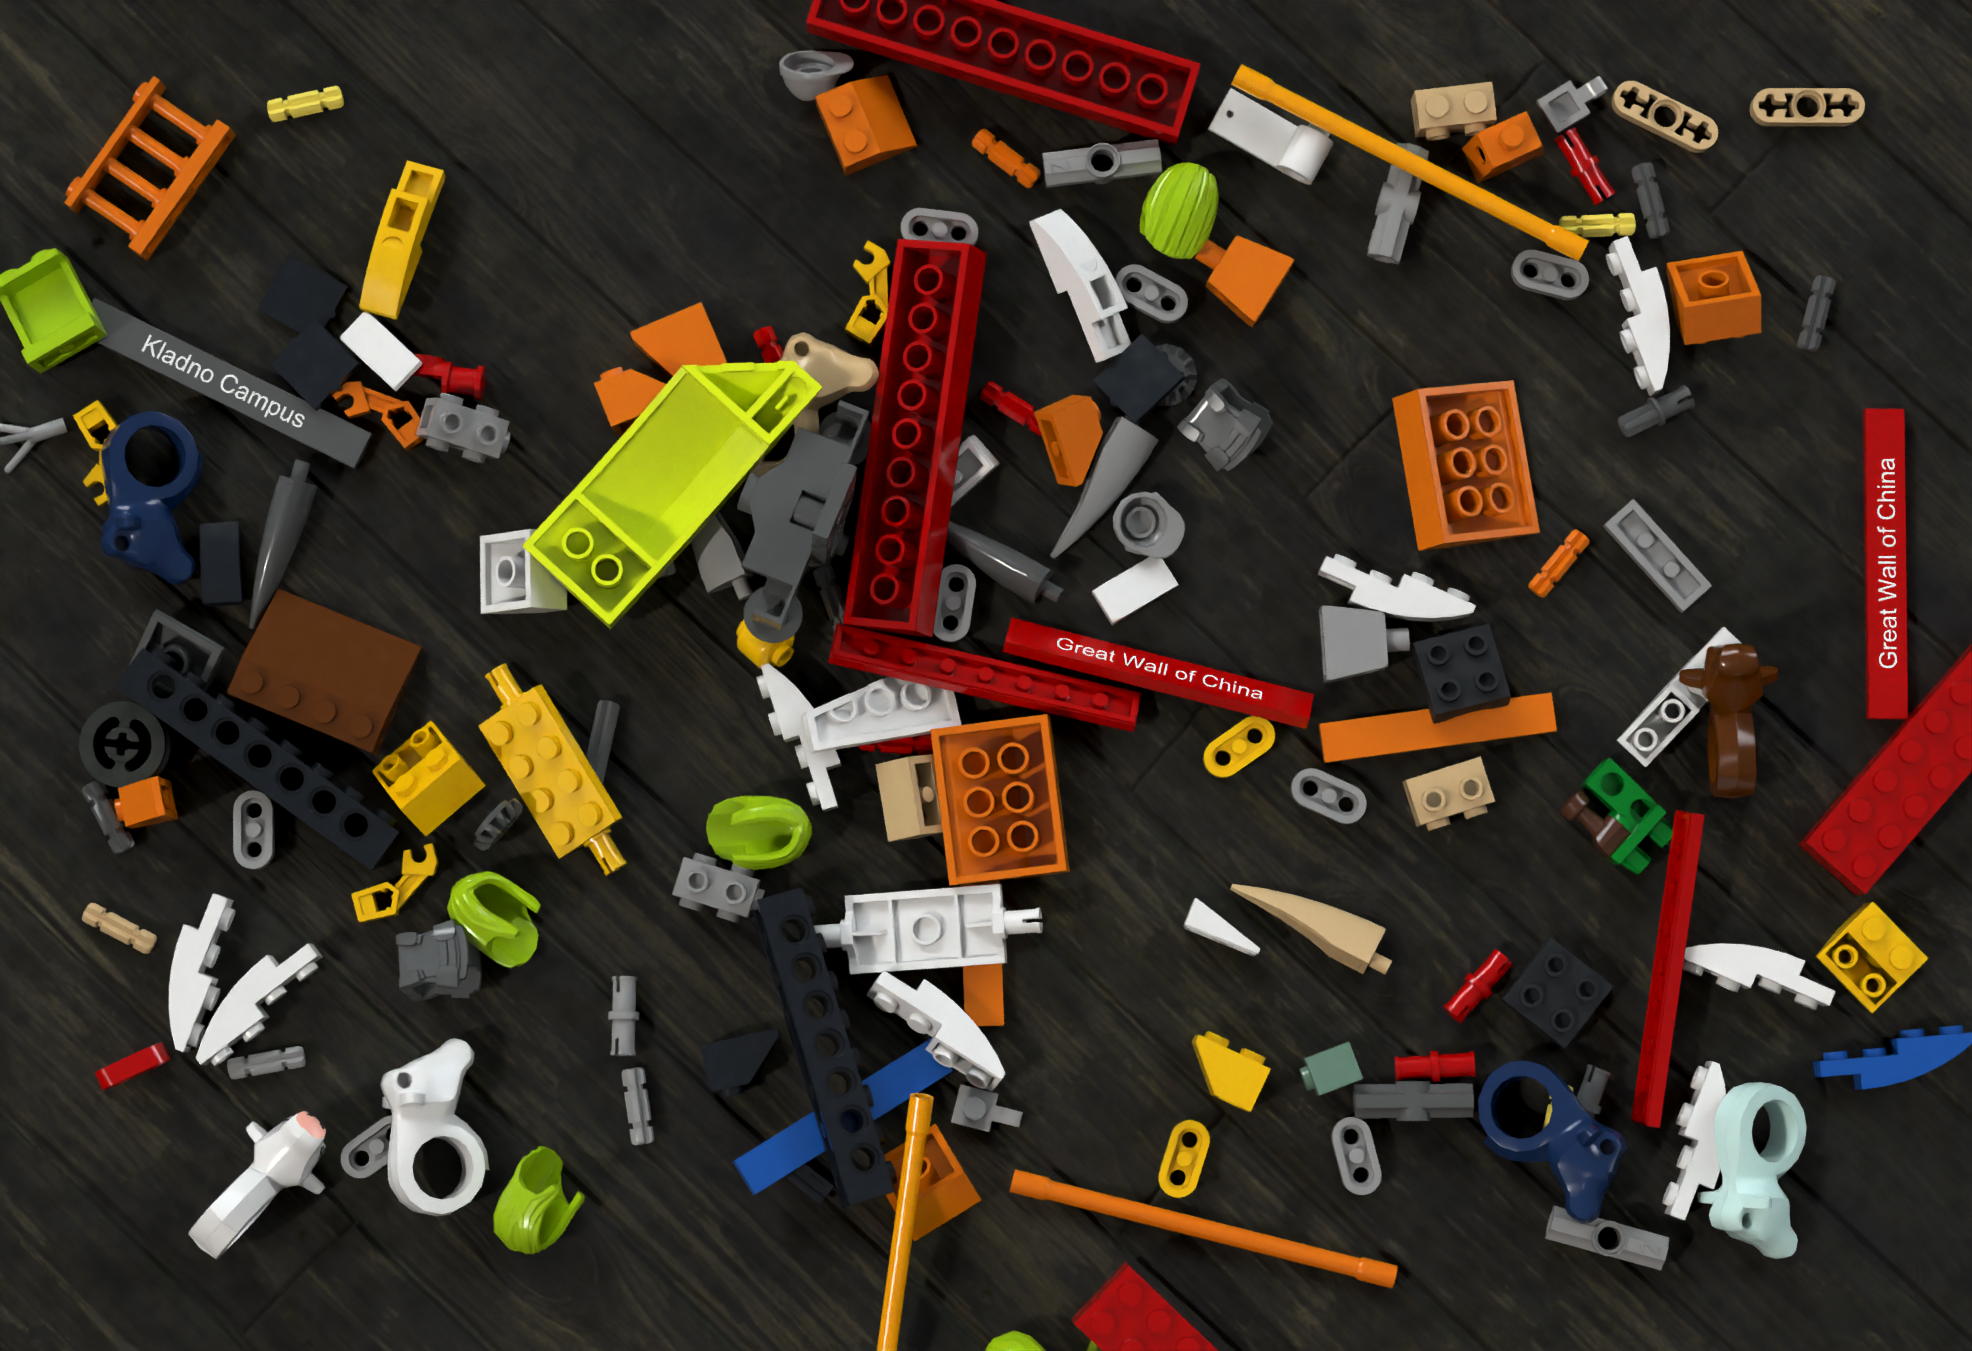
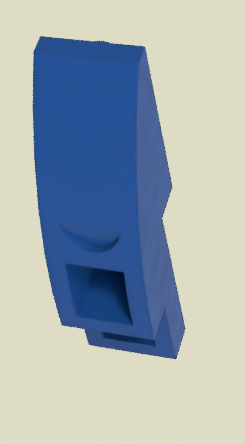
[1813,1025,1972,1090]

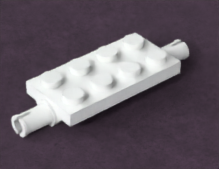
[814,884,1043,975]

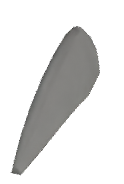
[1050,415,1159,559]
[691,511,754,601]

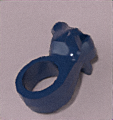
[100,411,203,585]
[1478,1061,1627,1224]

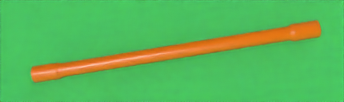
[1009,1169,1398,1289]

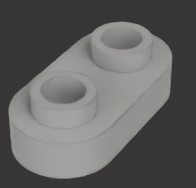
[901,208,978,246]
[1511,250,1589,300]
[1115,264,1188,324]
[933,564,976,643]
[1291,768,1367,824]
[233,790,275,869]
[341,1115,392,1178]
[1331,1117,1382,1195]

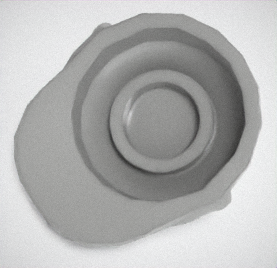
[779,50,854,101]
[1113,492,1185,559]

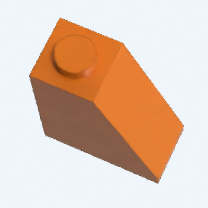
[630,302,727,378]

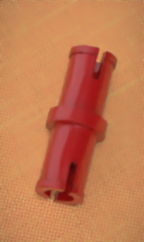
[1554,127,1616,206]
[1443,949,1513,1024]
[1394,1051,1475,1082]

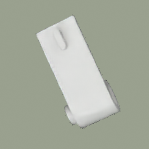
[1208,88,1333,185]

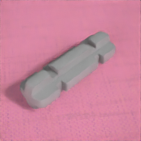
[227,1046,306,1079]
[622,1067,654,1145]

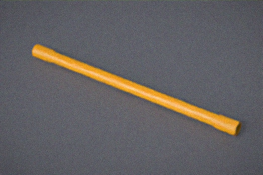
[1231,64,1589,261]
[877,1093,934,1351]

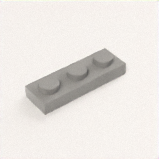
[1603,499,1712,613]

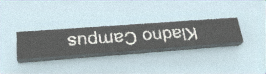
[92,298,373,470]

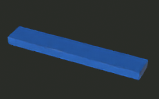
[733,1038,953,1196]

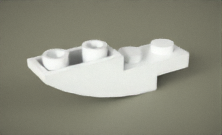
[1029,209,1131,363]
[1606,236,1670,396]
[1318,554,1476,622]
[1617,627,1742,767]
[756,663,842,812]
[169,893,235,1052]
[196,943,323,1066]
[1683,943,1836,1010]
[867,970,1005,1092]
[1662,1061,1726,1220]

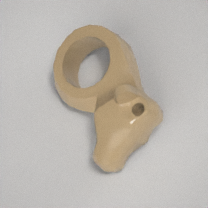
[752,332,879,476]

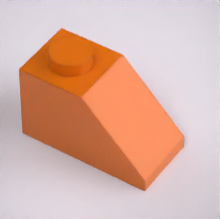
[1034,395,1103,487]
[114,776,178,829]

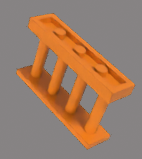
[64,76,236,261]

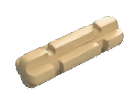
[82,903,157,954]

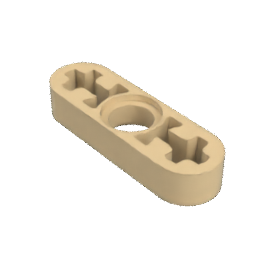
[1612,81,1718,153]
[1750,88,1865,126]

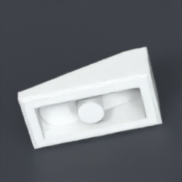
[340,311,423,391]
[951,435,1000,507]
[1092,557,1178,626]
[1183,898,1260,956]

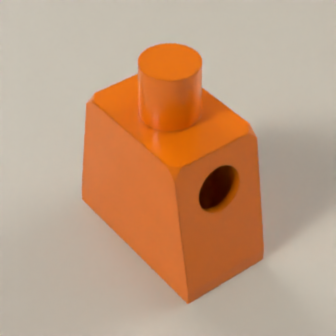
[1462,111,1545,183]
[1195,236,1294,328]

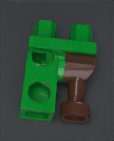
[1559,758,1673,875]

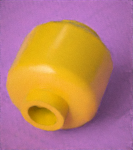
[736,619,794,669]

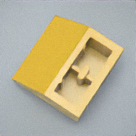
[372,721,486,836]
[1816,902,1928,1013]
[1192,1031,1271,1112]

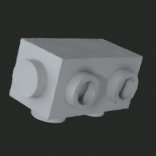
[415,393,510,464]
[672,853,765,923]

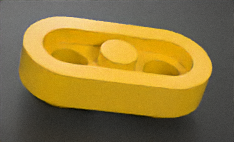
[1203,716,1275,778]
[1158,1120,1210,1198]

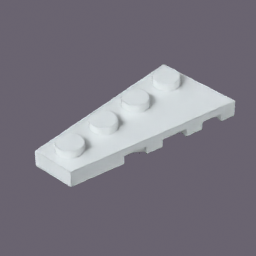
[802,677,961,754]

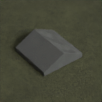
[130,609,224,713]

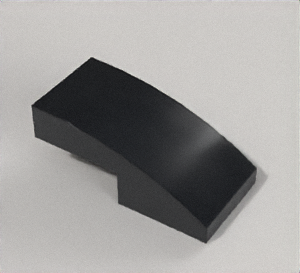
[200,521,243,607]

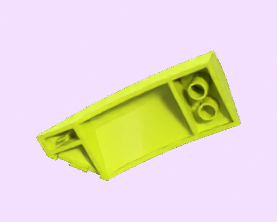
[522,361,823,629]

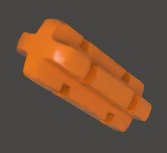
[972,128,1041,188]
[1528,529,1590,598]

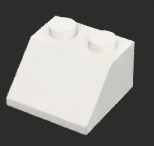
[480,529,568,614]

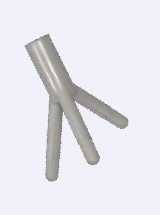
[0,418,67,473]

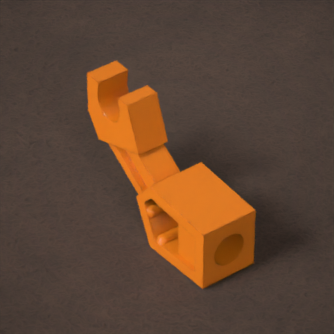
[332,381,425,452]

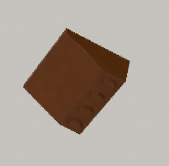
[227,589,423,756]

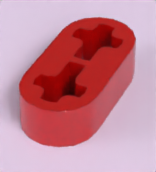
[95,1042,171,1091]

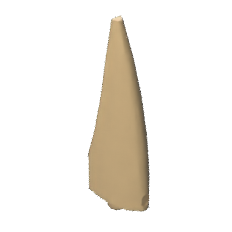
[1230,884,1392,974]

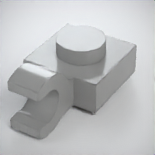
[1536,76,1608,135]
[951,1084,1023,1132]

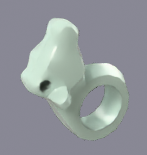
[1698,1082,1807,1259]

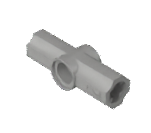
[1042,139,1162,188]
[1367,143,1429,264]
[1545,1205,1670,1271]

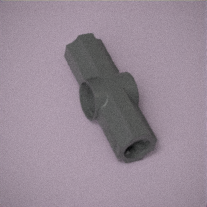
[1353,1081,1474,1121]

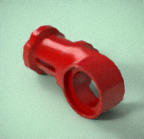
[413,354,486,401]

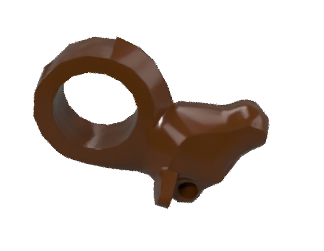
[1679,643,1778,798]

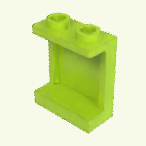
[0,248,107,374]

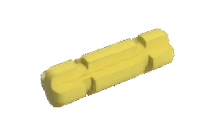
[267,86,344,122]
[1559,213,1636,238]

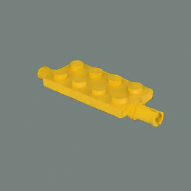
[479,663,627,876]

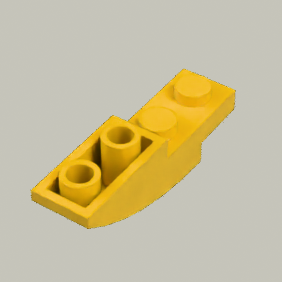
[359,160,446,320]

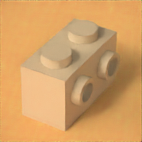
[1411,82,1497,140]
[875,754,943,842]
[1402,756,1495,831]

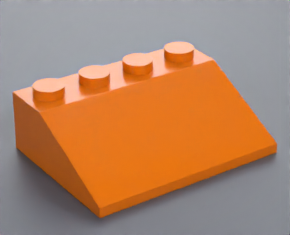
[1392,380,1540,551]
[930,714,1070,886]

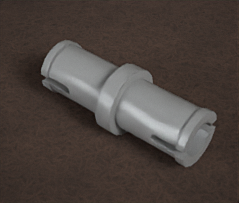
[608,976,639,1056]

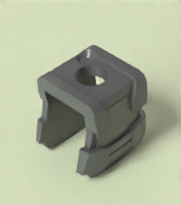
[1177,378,1273,471]
[396,919,482,1001]

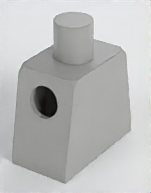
[1319,606,1410,683]

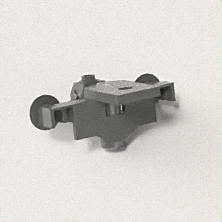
[737,400,871,643]

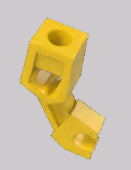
[845,240,891,348]
[73,400,117,508]
[351,843,439,923]

